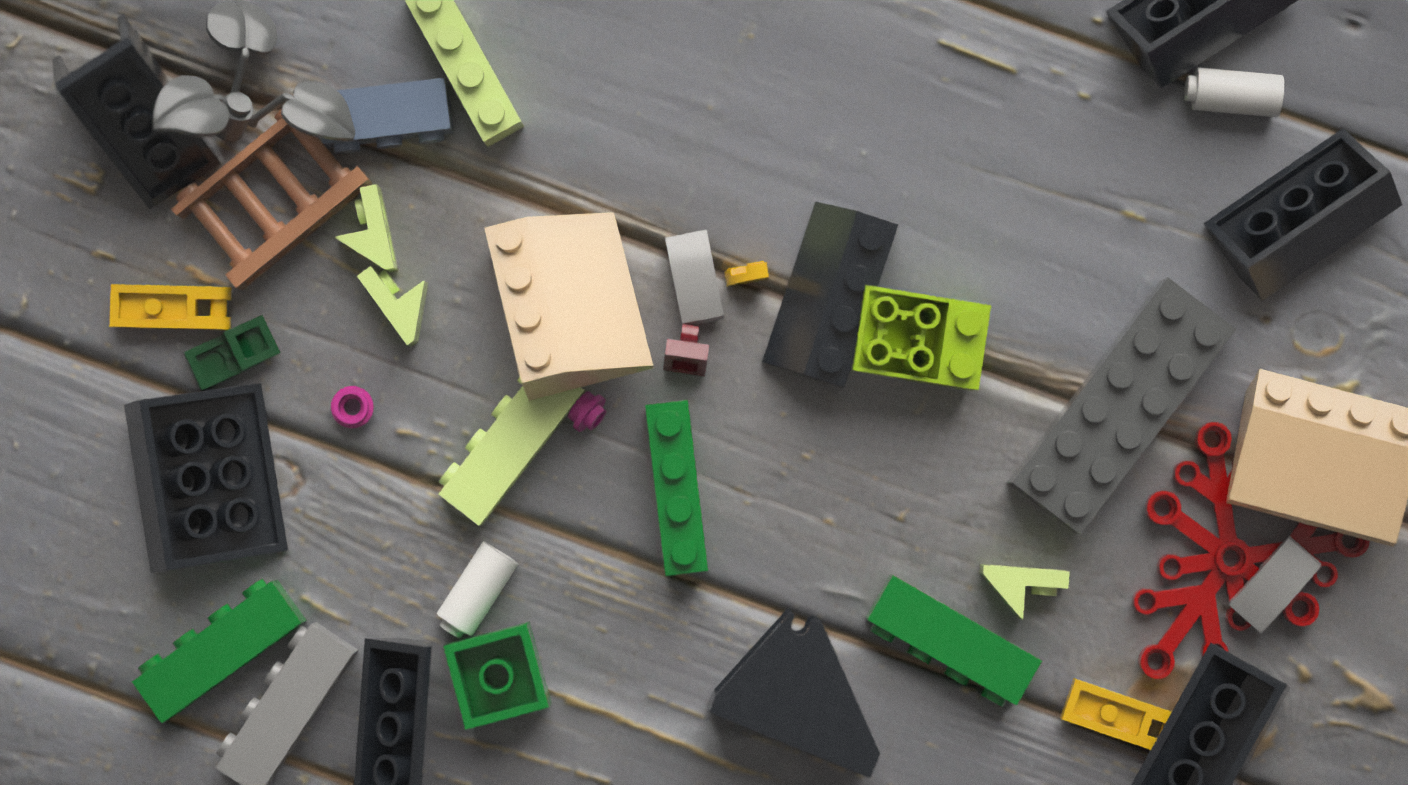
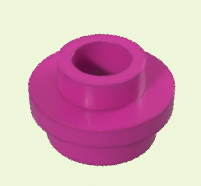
[331,386,374,428]
[568,391,607,432]

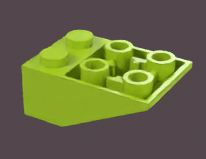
[852,285,991,391]

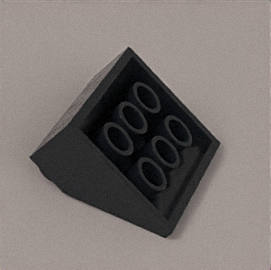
[124,383,288,573]

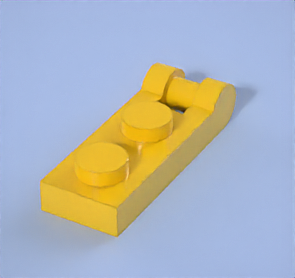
[109,284,232,330]
[1060,678,1172,750]

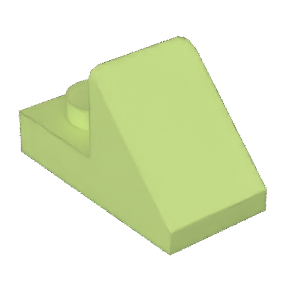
[335,184,398,272]
[357,266,428,347]
[979,564,1070,620]

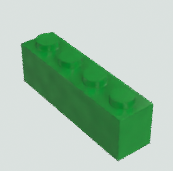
[645,400,708,576]
[865,574,1042,707]
[132,578,307,724]

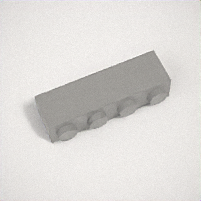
[215,622,358,785]

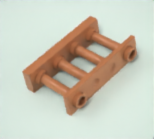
[171,109,373,291]

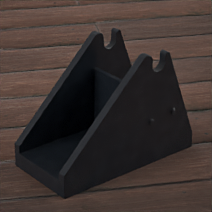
[52,14,221,209]
[708,608,880,778]

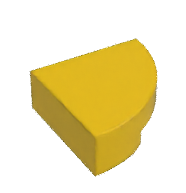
[724,261,769,287]

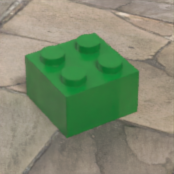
[443,621,552,730]

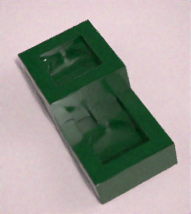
[183,315,281,391]

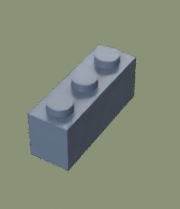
[322,78,454,154]

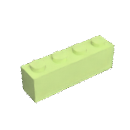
[405,0,524,147]
[439,377,586,526]

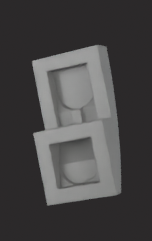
[665,230,725,325]
[1229,536,1322,633]

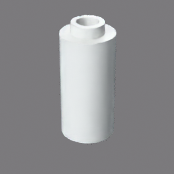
[1184,67,1284,118]
[437,541,519,639]

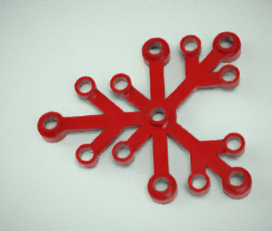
[1132,422,1370,679]

